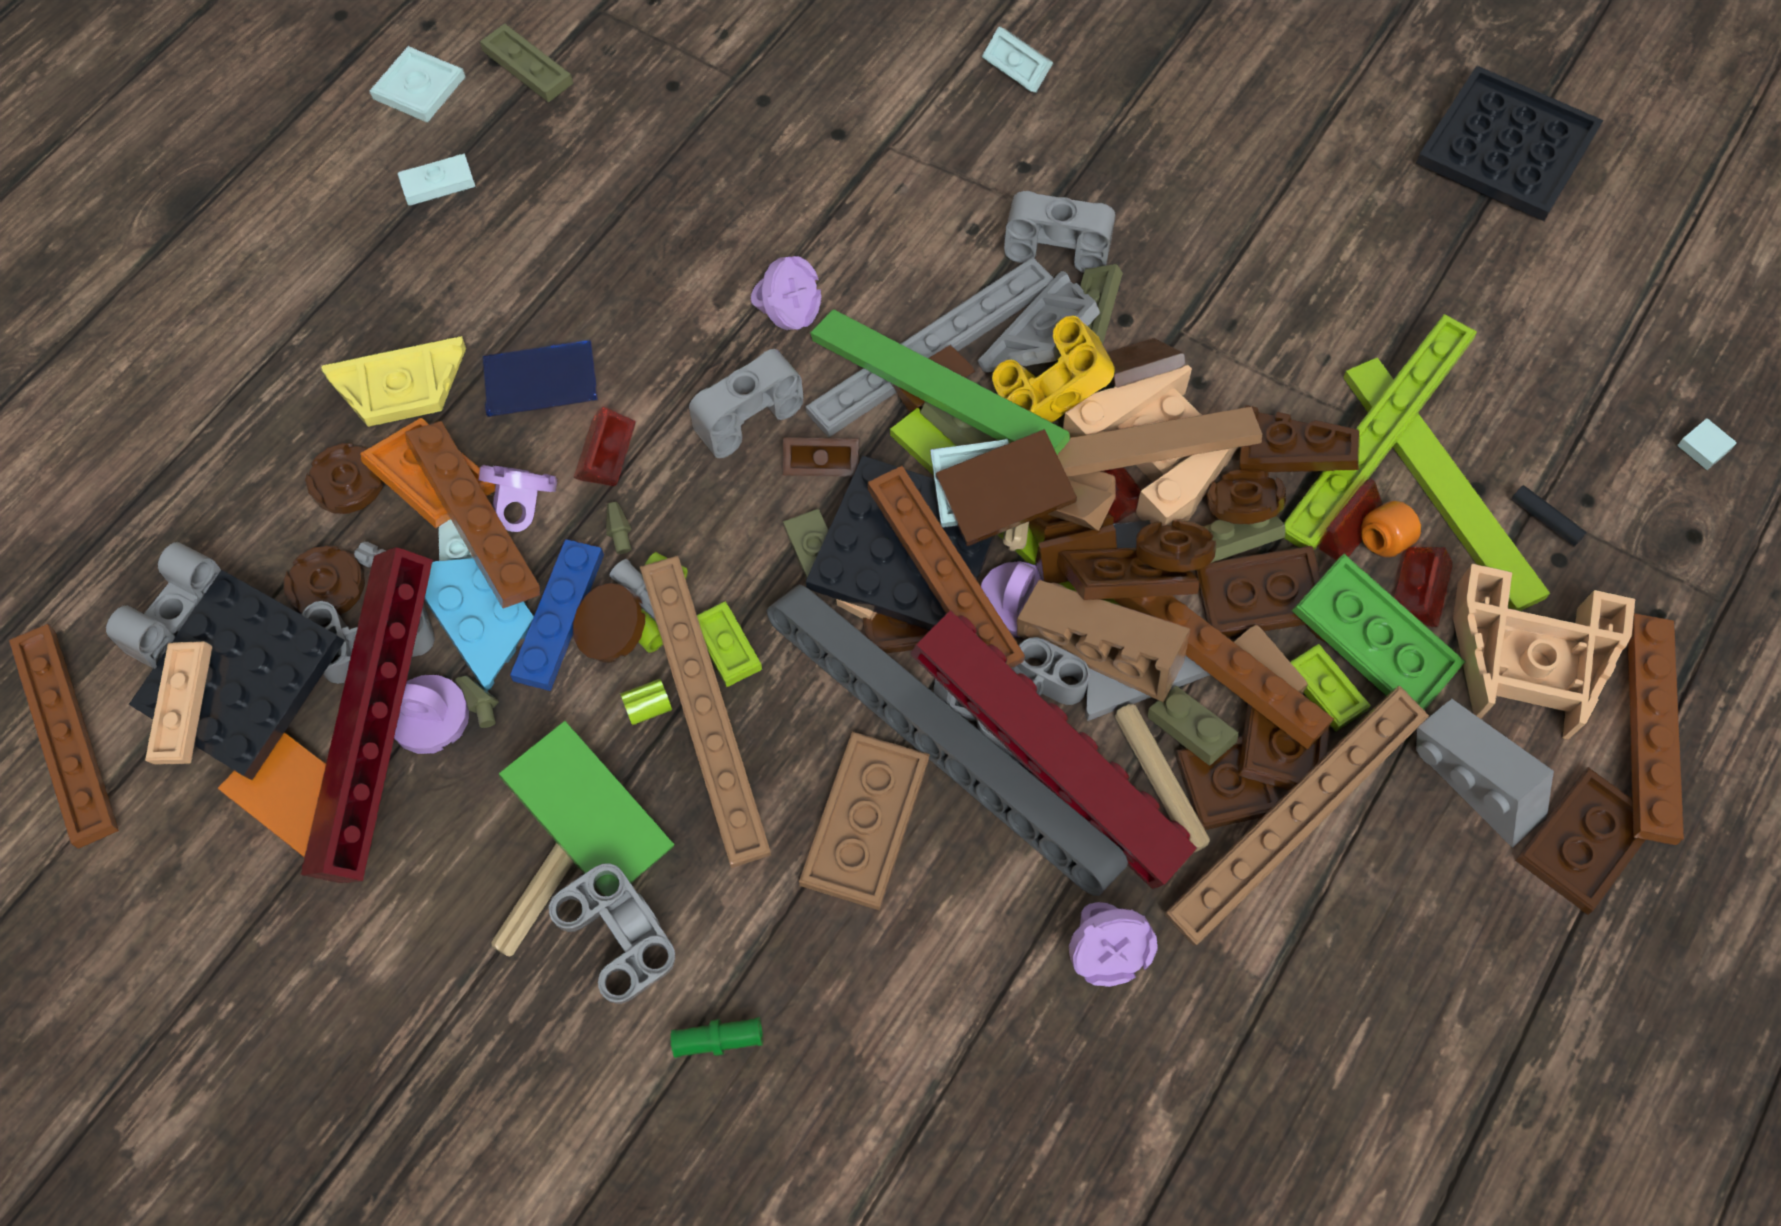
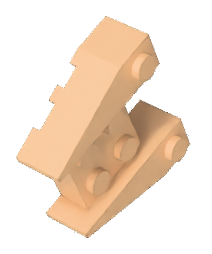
[1063,365,1239,527]
[1453,564,1635,740]

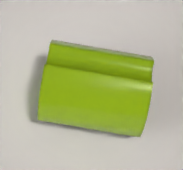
[620,679,672,725]

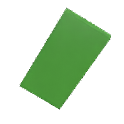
[1292,554,1465,711]
[499,721,674,897]

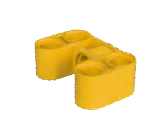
[992,316,1115,423]

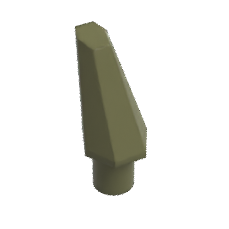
[606,502,632,554]
[454,676,499,728]

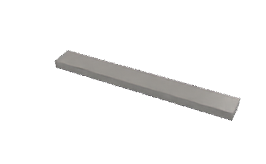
[806,257,1054,438]

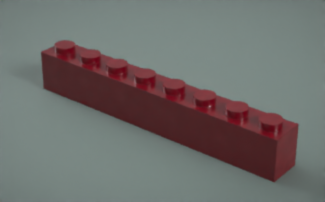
[301,547,433,883]
[910,610,1197,889]

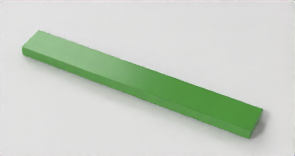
[810,309,1070,455]

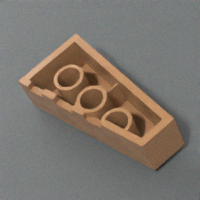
[1017,580,1190,702]

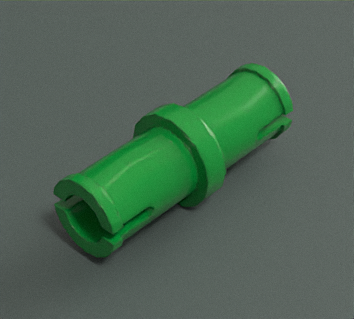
[671,1017,763,1058]

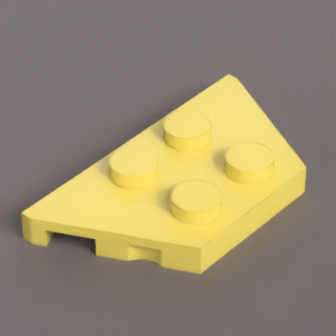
[322,336,466,427]

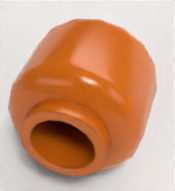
[1361,501,1421,558]

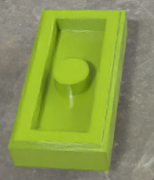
[697,601,762,687]
[1290,644,1371,731]

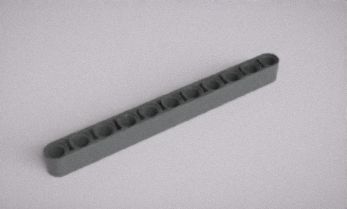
[767,585,1128,896]

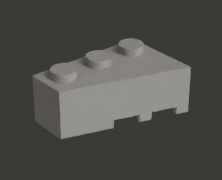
[1416,699,1554,848]

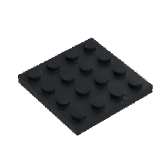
[1416,65,1604,222]
[806,456,996,630]
[128,570,345,780]

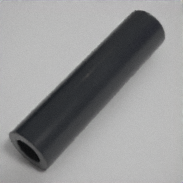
[1511,485,1587,547]

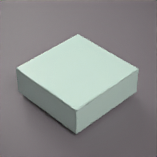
[1677,418,1737,470]

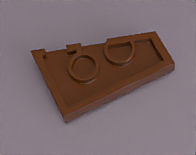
[1240,405,1360,472]

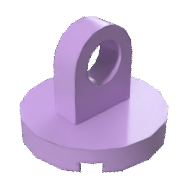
[751,256,821,330]
[478,465,557,532]
[981,561,1041,637]
[394,675,469,754]
[1069,902,1157,986]

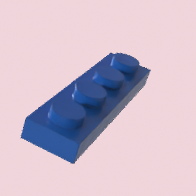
[510,539,604,691]

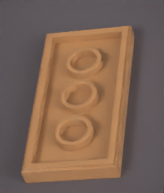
[799,732,930,911]

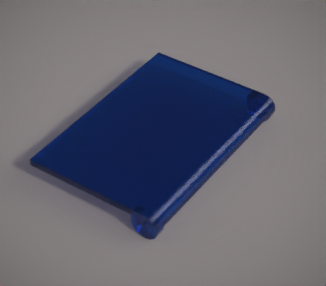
[483,340,598,417]

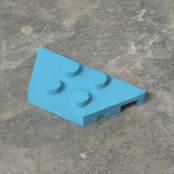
[424,558,534,691]

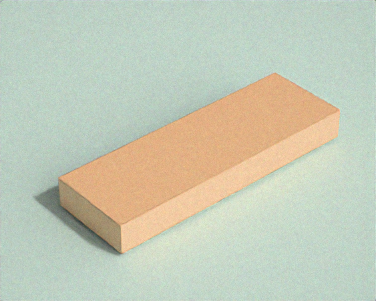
[145,642,212,764]

